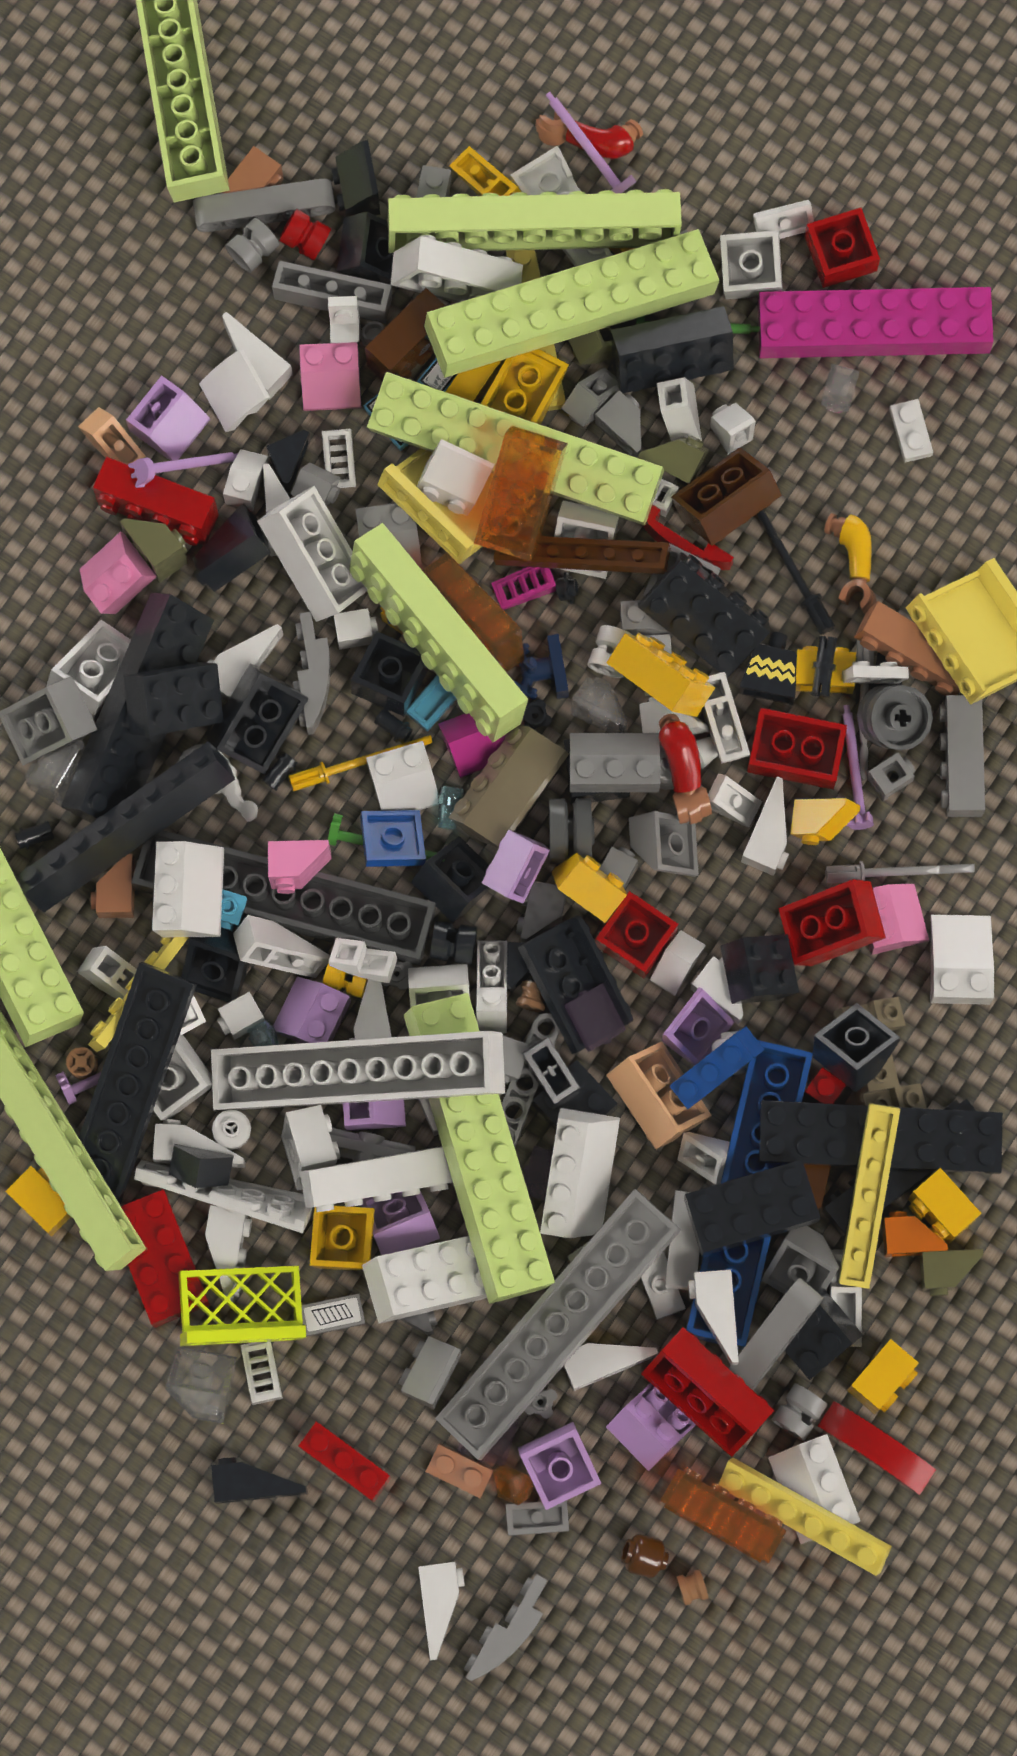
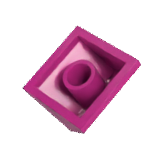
[438,713,506,778]

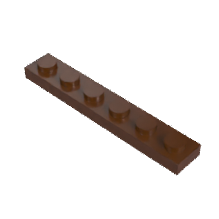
[493,534,671,574]

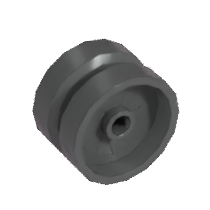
[857,683,933,750]
[549,798,594,864]

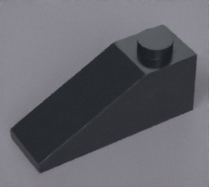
[211,1457,308,1504]

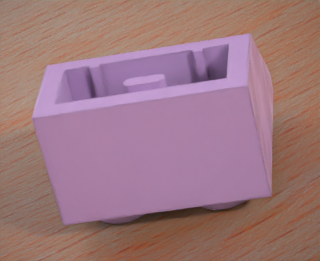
[126,375,210,461]
[482,830,550,903]
[343,1100,406,1131]
[606,1383,696,1471]

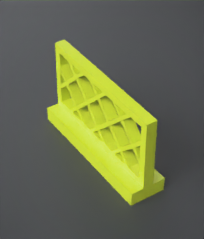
[178,1266,306,1346]

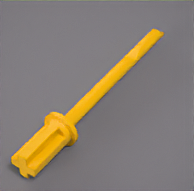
[288,735,432,792]

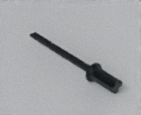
[757,510,835,635]

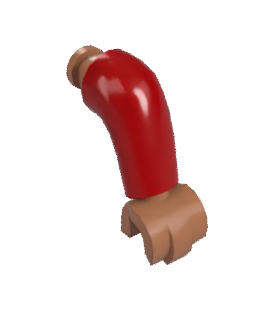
[535,108,643,159]
[658,714,712,825]

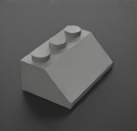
[570,733,660,792]

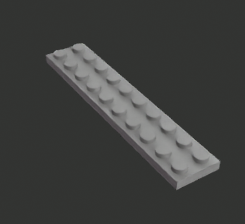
[435,1189,681,1460]

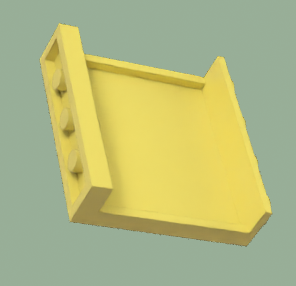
[377,448,536,564]
[906,558,1017,705]

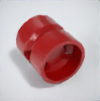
[278,208,331,261]

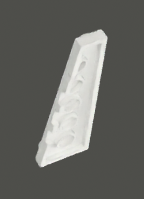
[510,146,613,267]

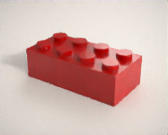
[93,456,219,546]
[121,1189,211,1328]
[641,1327,775,1457]

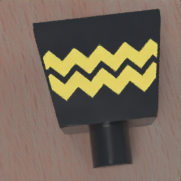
[739,632,797,705]

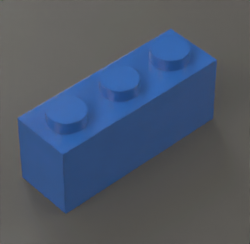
[670,1026,765,1110]

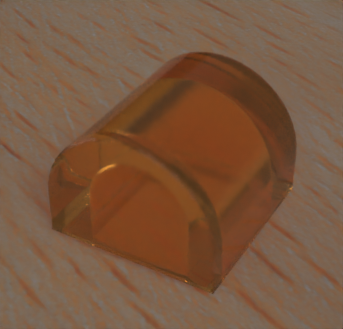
[493,1465,533,1506]

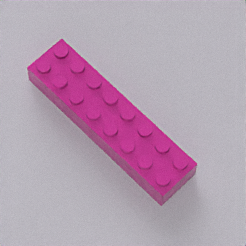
[758,287,993,358]

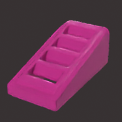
[491,567,556,611]

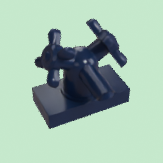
[506,634,569,700]

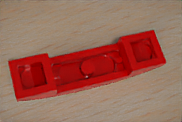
[642,505,734,570]
[817,1401,936,1496]

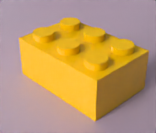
[606,633,716,717]

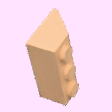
[606,1042,712,1150]

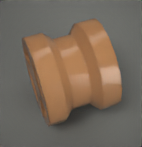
[516,981,545,1013]
[66,1047,98,1080]
[676,1569,709,1606]

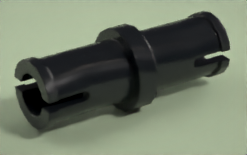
[811,636,837,698]

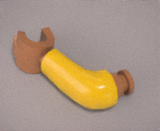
[824,513,877,614]

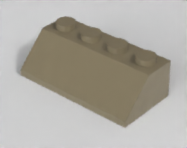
[448,724,569,848]

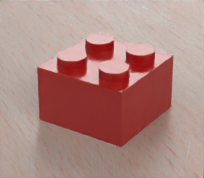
[804,207,880,288]
[595,891,679,979]

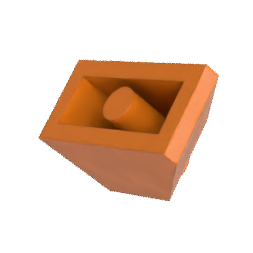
[882,1211,948,1257]

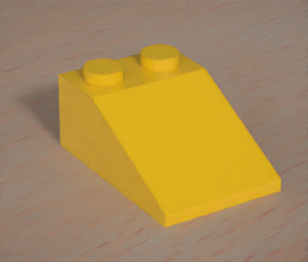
[481,349,569,425]

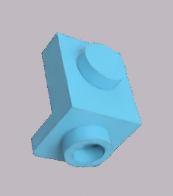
[221,889,247,931]

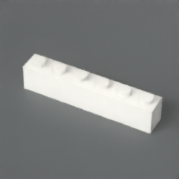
[300,1146,453,1212]

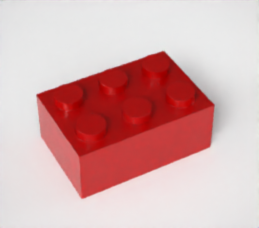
[747,708,847,790]
[778,879,886,966]

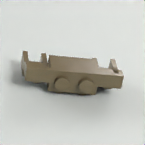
[834,997,927,1109]

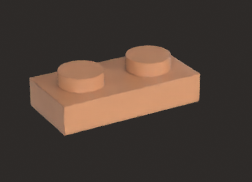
[425,1443,494,1498]

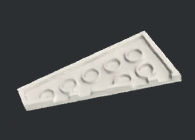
[134,1160,314,1233]

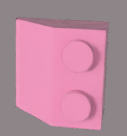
[299,342,361,411]
[80,531,157,614]
[268,840,331,894]
[869,884,929,955]

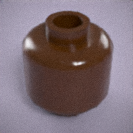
[621,1534,669,1578]

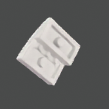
[199,349,270,432]

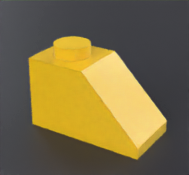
[790,798,860,845]

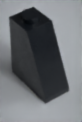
[193,503,271,592]

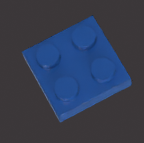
[360,810,426,867]

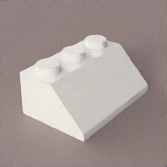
[152,841,224,937]
[768,1434,860,1544]

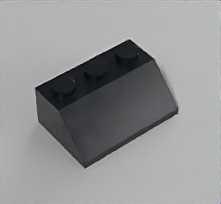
[206,663,309,774]

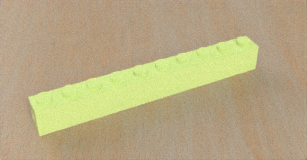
[0,1010,147,1271]

